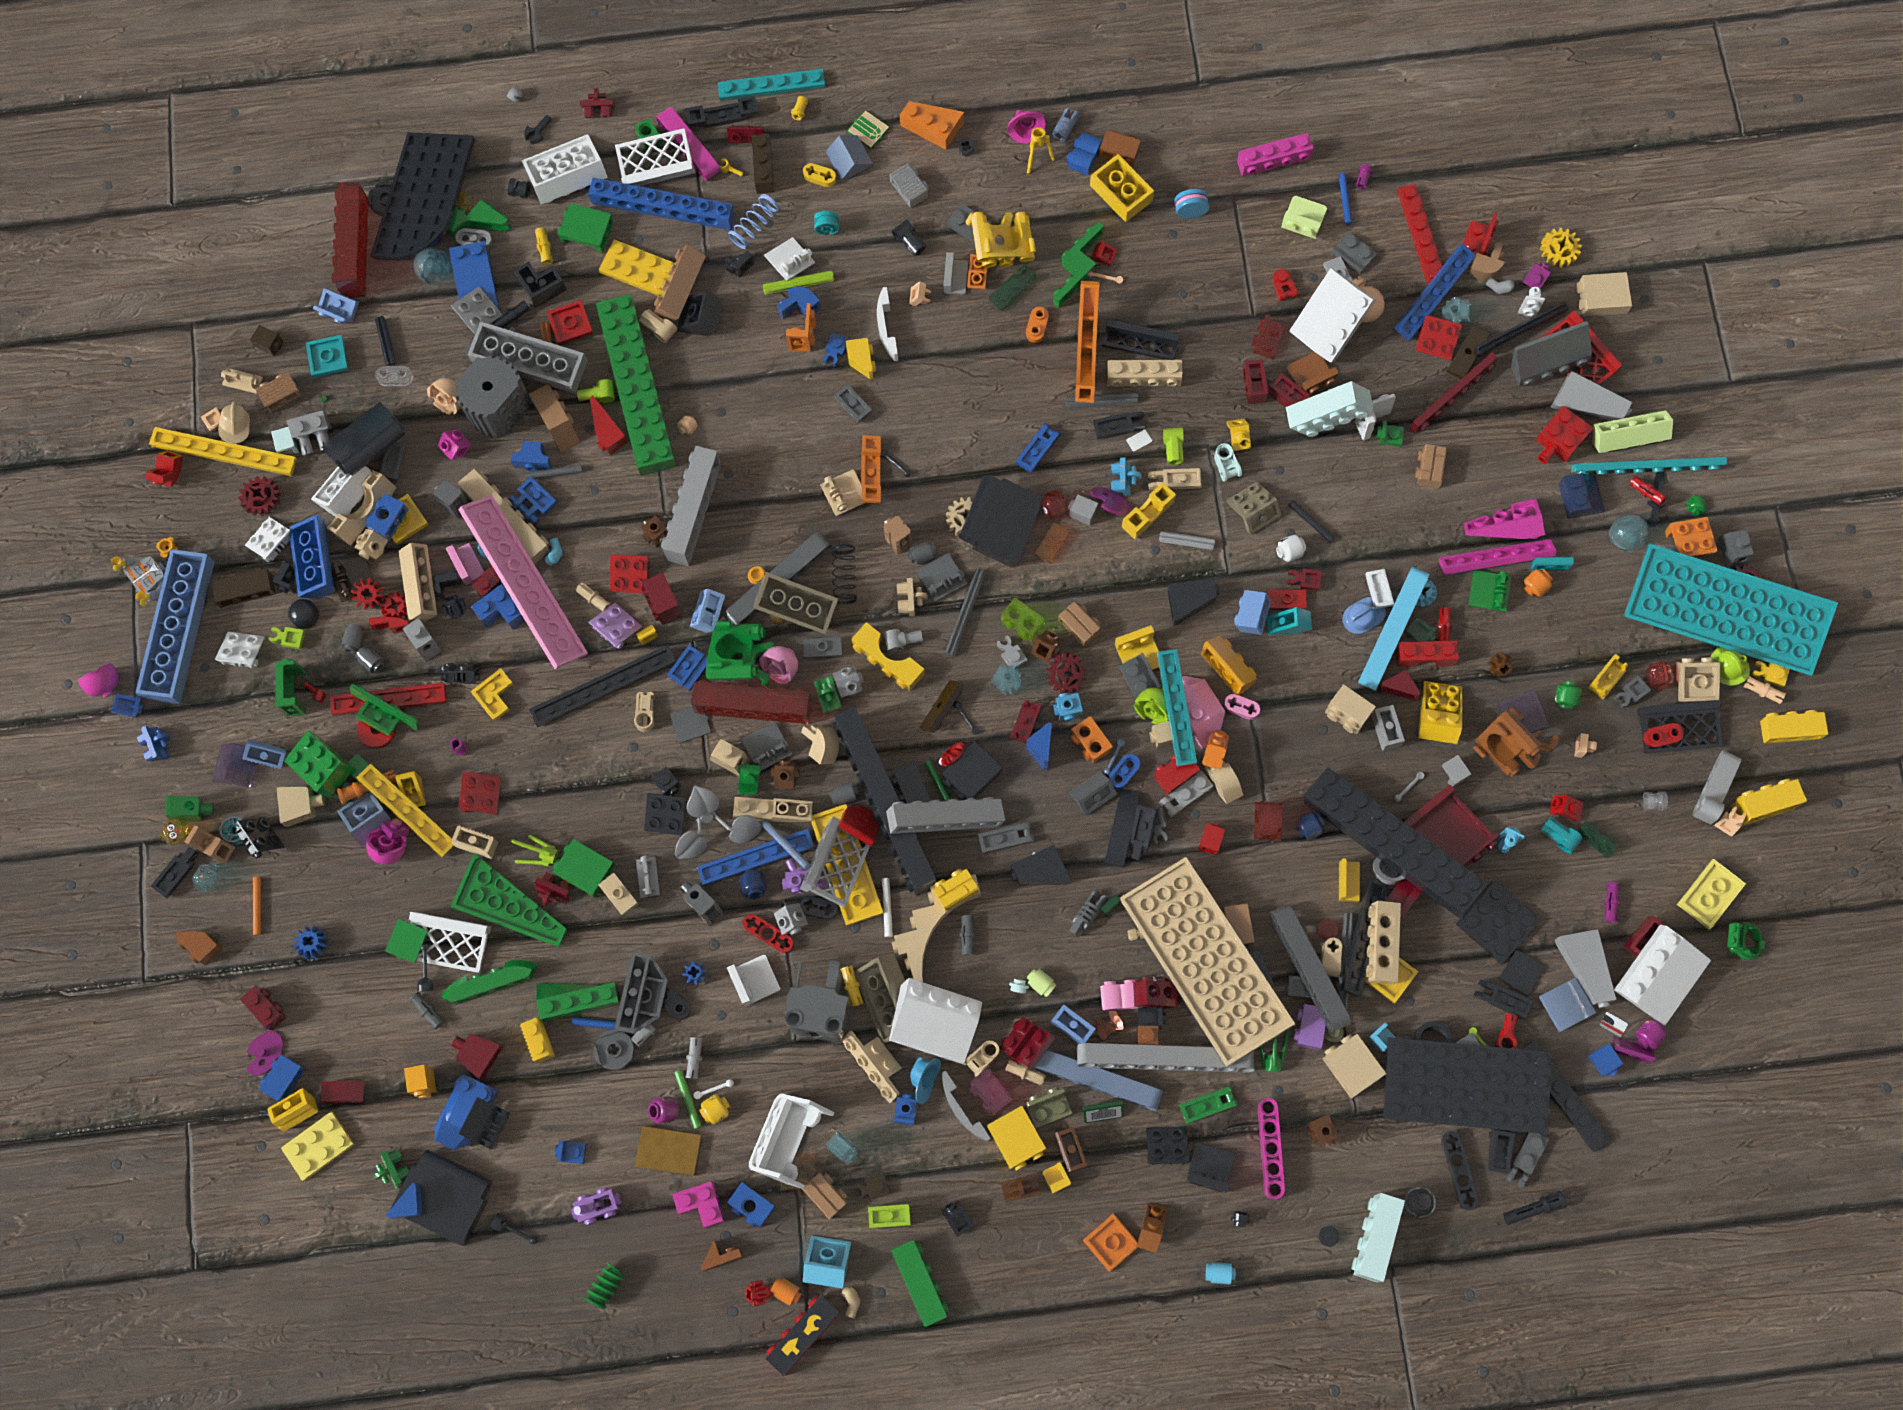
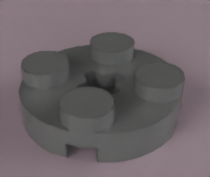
[594,1030,635,1070]

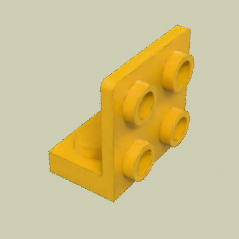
[1115,625,1159,670]

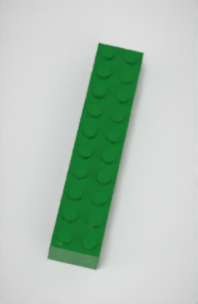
[596,294,677,476]

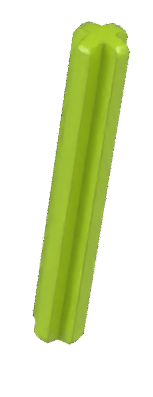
[763,271,834,295]

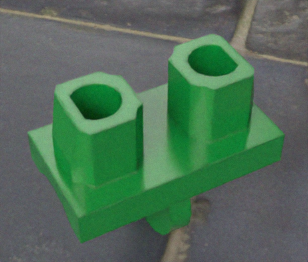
[813,676,842,714]
[374,1149,409,1189]

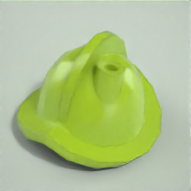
[1710,647,1750,686]

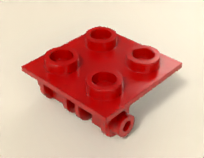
[1415,315,1462,361]
[610,554,650,593]
[458,771,501,815]

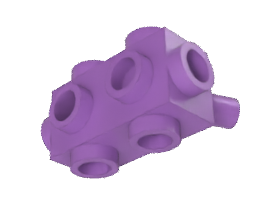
[782,859,830,894]
[571,1187,622,1225]

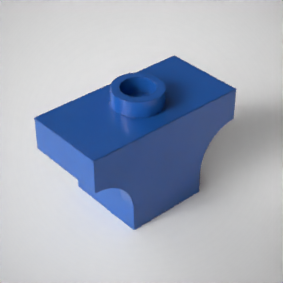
[511,441,552,471]

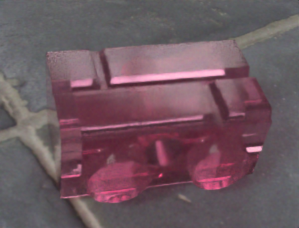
[969,1068,1013,1115]

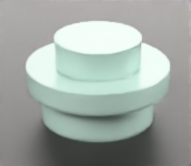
[1009,979,1029,993]

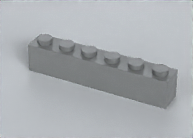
[886,797,1005,834]

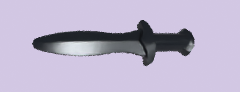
[1647,472,1666,524]

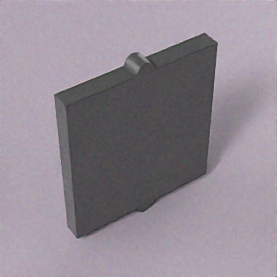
[670,704,711,744]

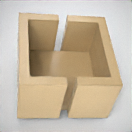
[1325,684,1376,734]

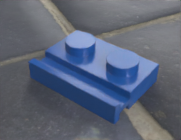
[667,645,707,691]

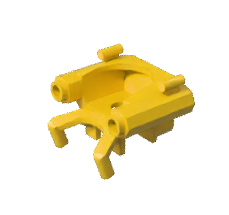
[966,212,1036,268]

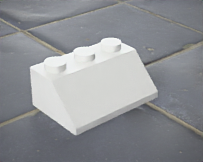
[311,466,372,517]

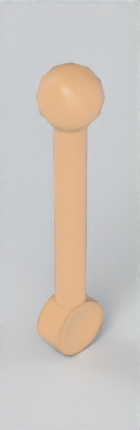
[1087,271,1123,284]

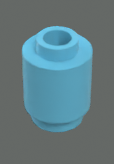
[1206,1262,1236,1284]

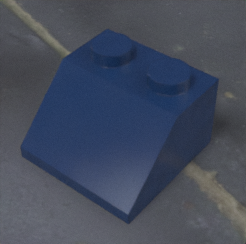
[1558,473,1605,519]

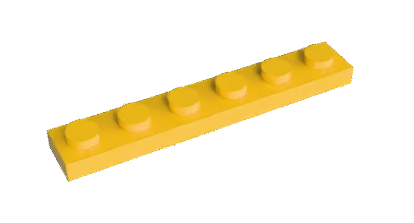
[357,764,454,858]

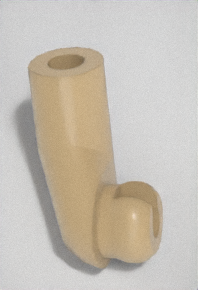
[842,1287,860,1319]

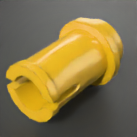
[791,96,809,121]

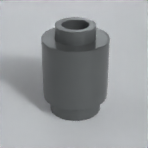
[907,541,937,565]
[341,624,364,653]
[356,646,384,673]
[829,782,859,806]

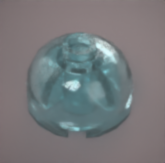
[413,247,450,285]
[1609,513,1650,552]

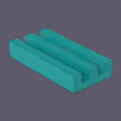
[1531,557,1574,571]

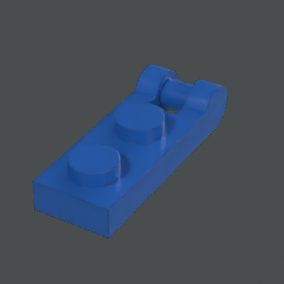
[1016,423,1061,473]

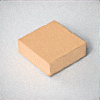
[201,407,220,433]

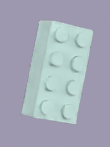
[1286,381,1374,437]
[1352,1193,1405,1283]

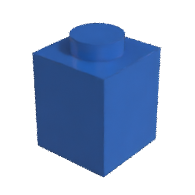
[1588,1043,1623,1077]

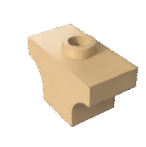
[598,873,638,916]

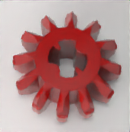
[351,578,384,610]

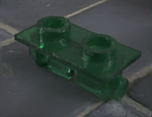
[1577,821,1619,858]

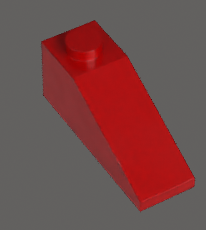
[590,395,628,455]

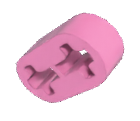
[1224,694,1260,720]

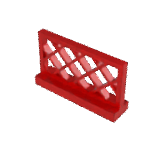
[1541,310,1622,385]

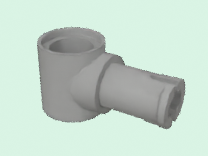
[883,629,923,653]

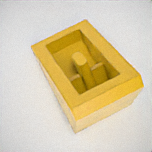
[395,771,426,807]

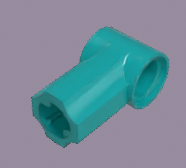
[1540,816,1583,854]

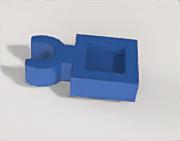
[824,333,849,367]

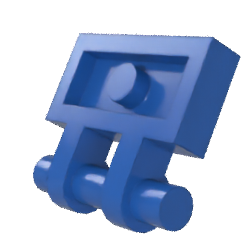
[509,477,557,524]

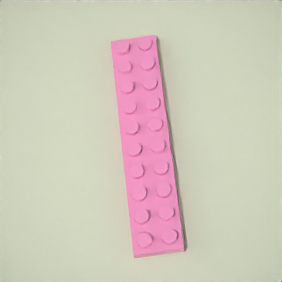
[458,495,588,669]

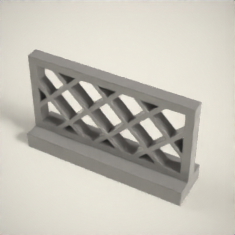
[800,816,870,907]

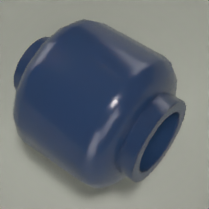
[1296,811,1326,841]
[739,869,767,899]

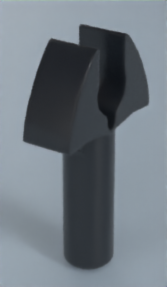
[524,115,551,145]

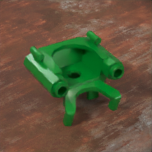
[706,621,776,690]

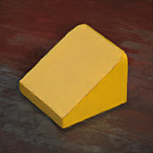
[636,625,658,645]

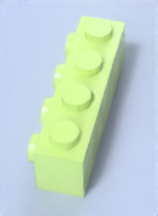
[1592,410,1673,453]

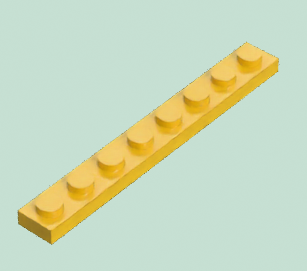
[149,427,297,476]

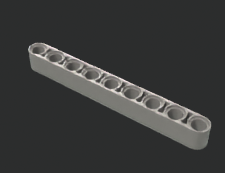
[1077,1043,1255,1073]

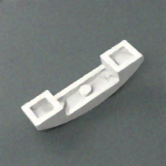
[877,287,898,362]

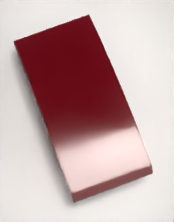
[320,1081,364,1104]

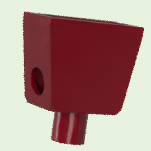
[451,1034,504,1080]

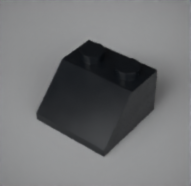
[677,290,723,336]

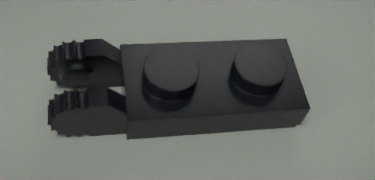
[1093,411,1147,440]
[1474,980,1534,1020]

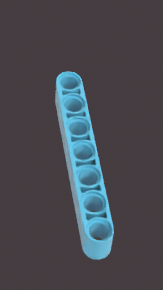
[1358,566,1430,691]

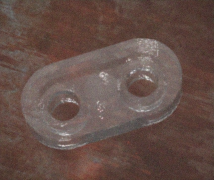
[375,366,413,386]

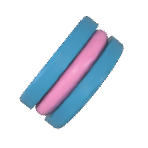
[1174,189,1210,219]

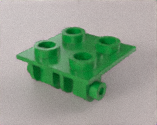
[1468,570,1511,612]

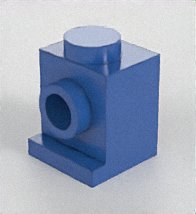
[894,1094,918,1126]

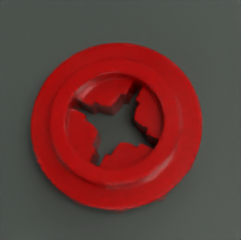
[380,592,408,619]
[939,742,965,767]

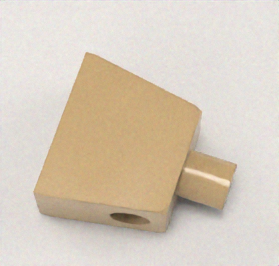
[710,739,751,776]
[277,787,325,827]

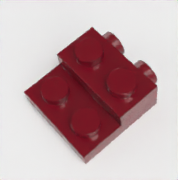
[999,1016,1055,1071]

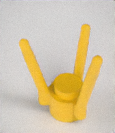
[1027,128,1055,174]

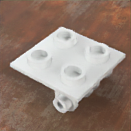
[764,237,815,281]
[245,517,290,563]
[215,632,265,668]

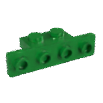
[350,684,419,737]

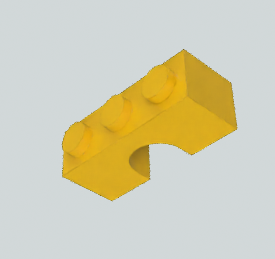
[1122,482,1176,539]

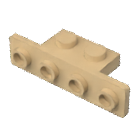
[842,1031,902,1103]

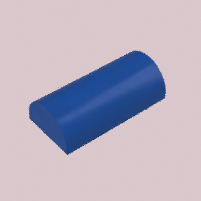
[289,515,334,598]

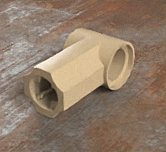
[639,309,678,343]

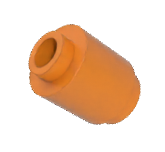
[770,1277,802,1306]

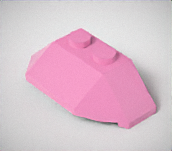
[1161,676,1225,749]

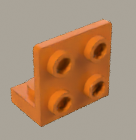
[786,303,816,352]
[1664,517,1717,557]

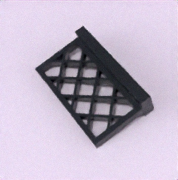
[1637,700,1723,754]

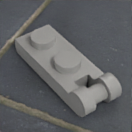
[1159,771,1213,818]

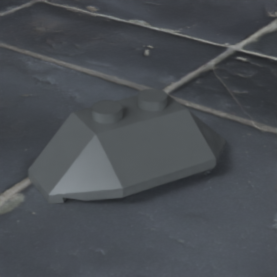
[614,951,668,1034]

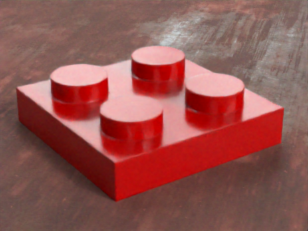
[547,300,593,346]

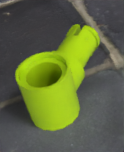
[577,379,615,403]

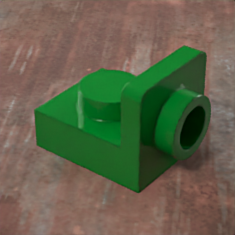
[1376,421,1404,447]
[737,764,760,795]

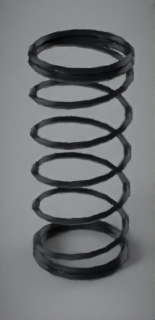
[831,543,857,604]

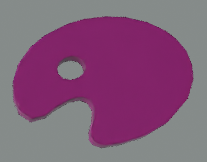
[1090,487,1131,515]
[247,1031,284,1075]

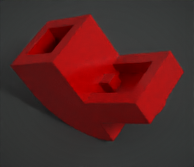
[145,451,183,487]

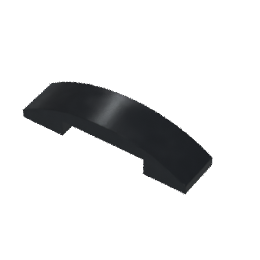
[685,96,759,127]
[1104,789,1140,868]

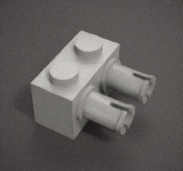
[286,410,332,456]

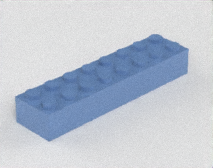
[135,549,215,704]

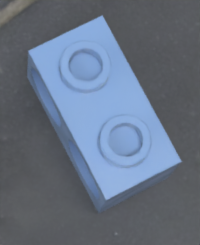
[690,589,725,633]

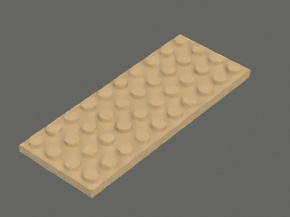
[1119,857,1295,1067]

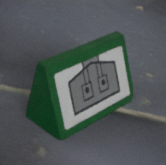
[1082,1100,1124,1123]

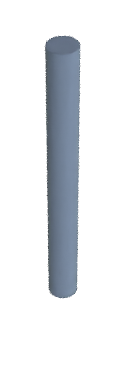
[761,820,811,870]

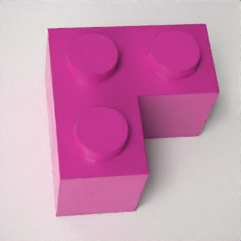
[672,1181,726,1228]

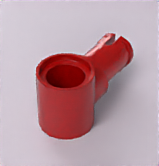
[1495,1013,1518,1049]

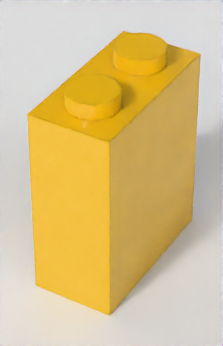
[987,1106,1046,1171]

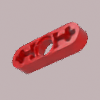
[743,914,794,954]

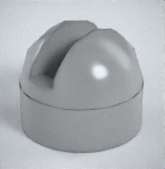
[507,86,523,102]

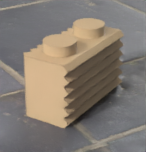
[451,825,498,859]

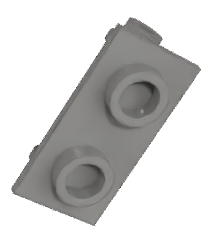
[636,856,660,898]

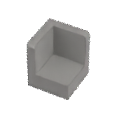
[1442,755,1471,787]

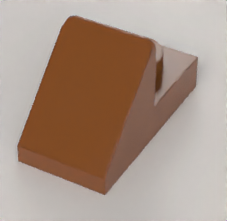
[701,1240,743,1271]

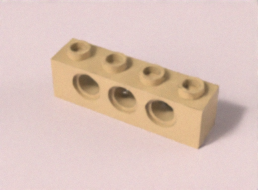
[1366,901,1401,985]

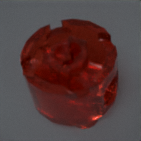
[1254,801,1283,841]

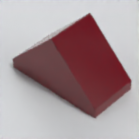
[1379,670,1420,701]

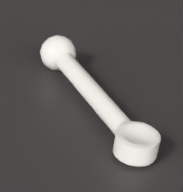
[694,1079,734,1099]

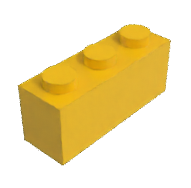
[1760,710,1828,744]

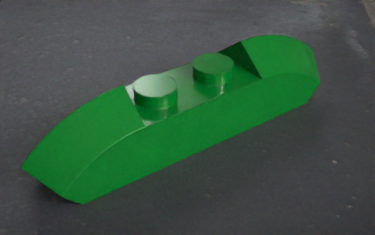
[441,960,537,1005]

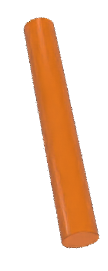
[253,877,261,936]

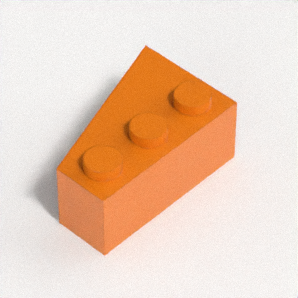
[900,101,964,150]

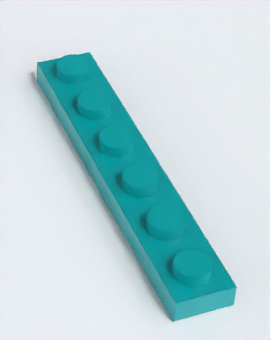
[718,69,825,101]
[1157,649,1197,767]

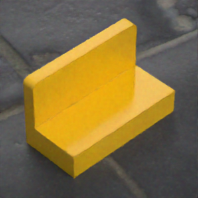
[1339,858,1360,902]

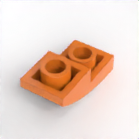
[967,254,988,290]

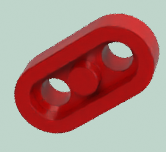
[1643,723,1684,747]

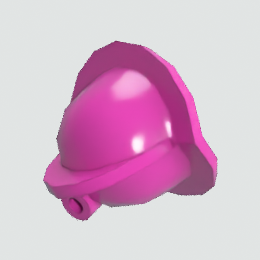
[1007,110,1046,144]

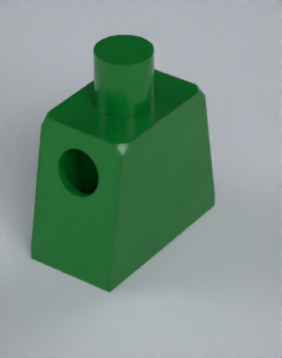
[165,796,214,823]

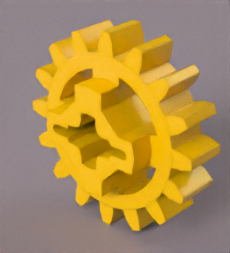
[1540,228,1582,268]

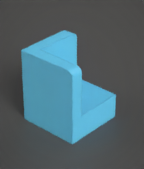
[1368,1022,1396,1053]

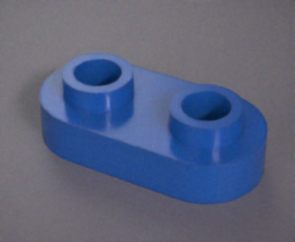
[1108,754,1140,789]

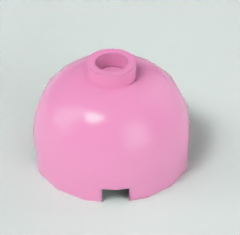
[759,646,798,684]

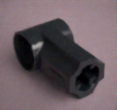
[891,220,927,257]

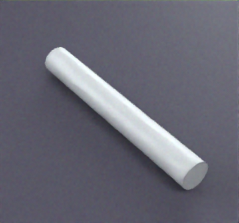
[882,878,893,937]

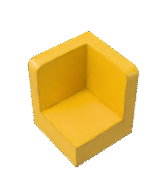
[1042,1162,1071,1194]

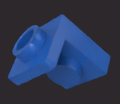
[555,1140,587,1164]

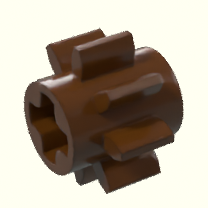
[1488,652,1513,677]

